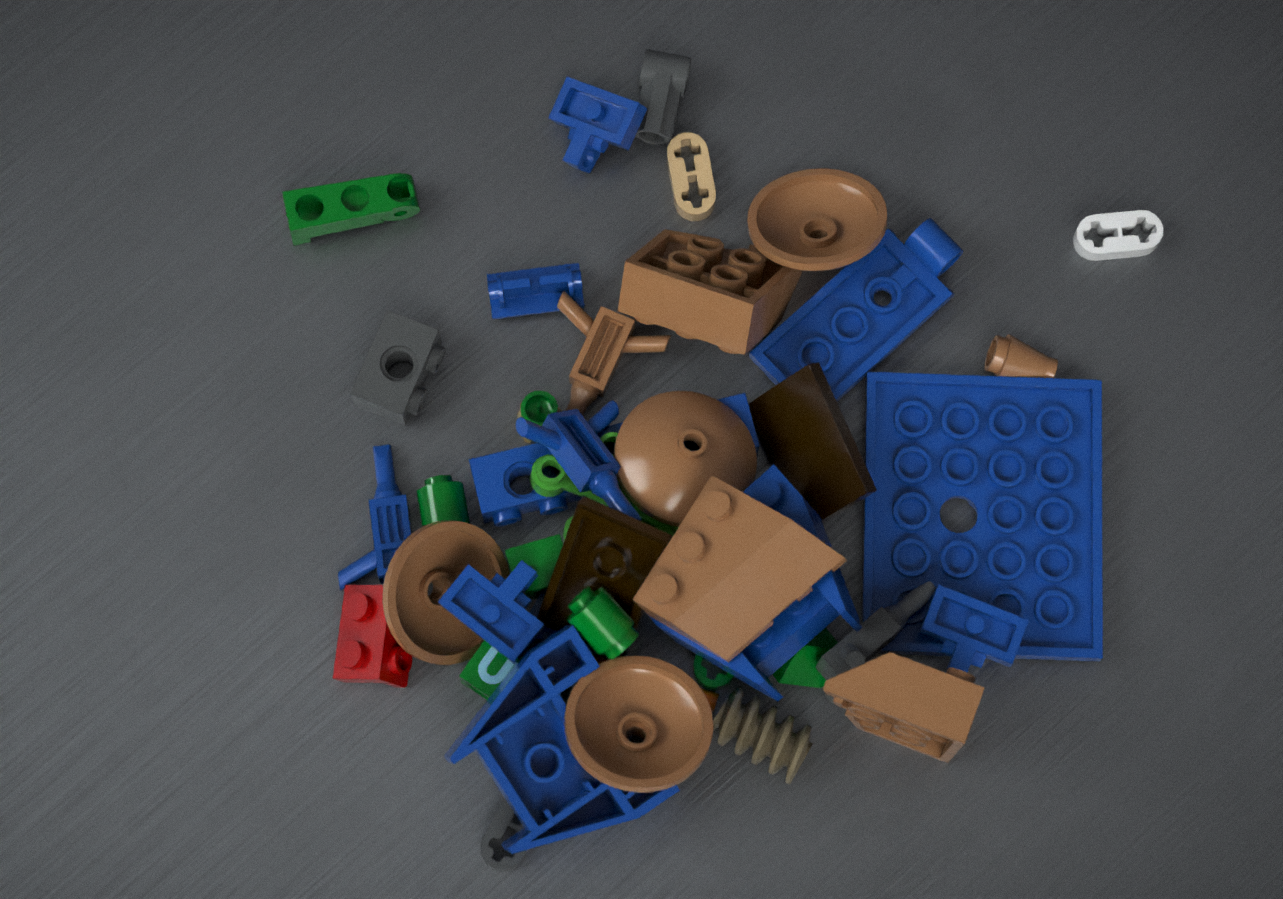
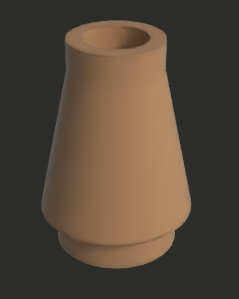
[984,334,1058,378]

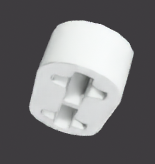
[1073,210,1163,261]

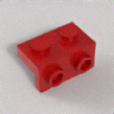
[333,585,412,688]

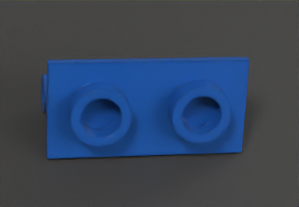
[487,263,585,320]

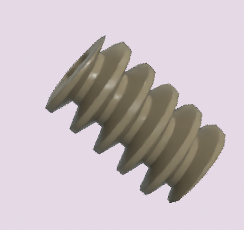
[713,686,814,785]

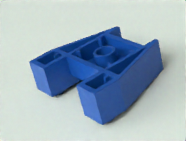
[647,464,863,702]
[444,625,680,854]

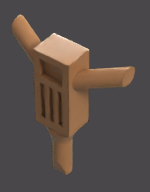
[557,291,672,416]

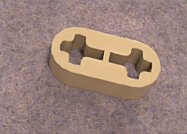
[667,132,716,222]

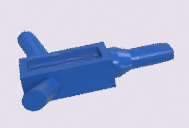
[516,400,642,521]
[338,444,412,591]

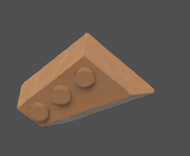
[618,229,803,355]
[633,476,847,662]
[823,652,985,763]

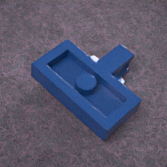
[548,77,647,174]
[438,560,545,665]
[920,584,1029,673]

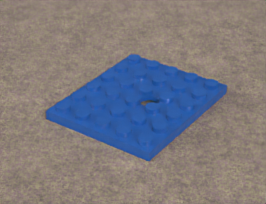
[861,372,1103,662]

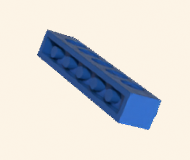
[468,393,760,527]

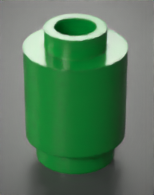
[416,475,470,527]
[567,587,639,660]

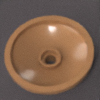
[747,168,888,272]
[614,391,757,527]
[383,520,510,665]
[564,656,713,792]

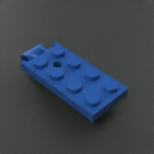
[749,218,964,402]

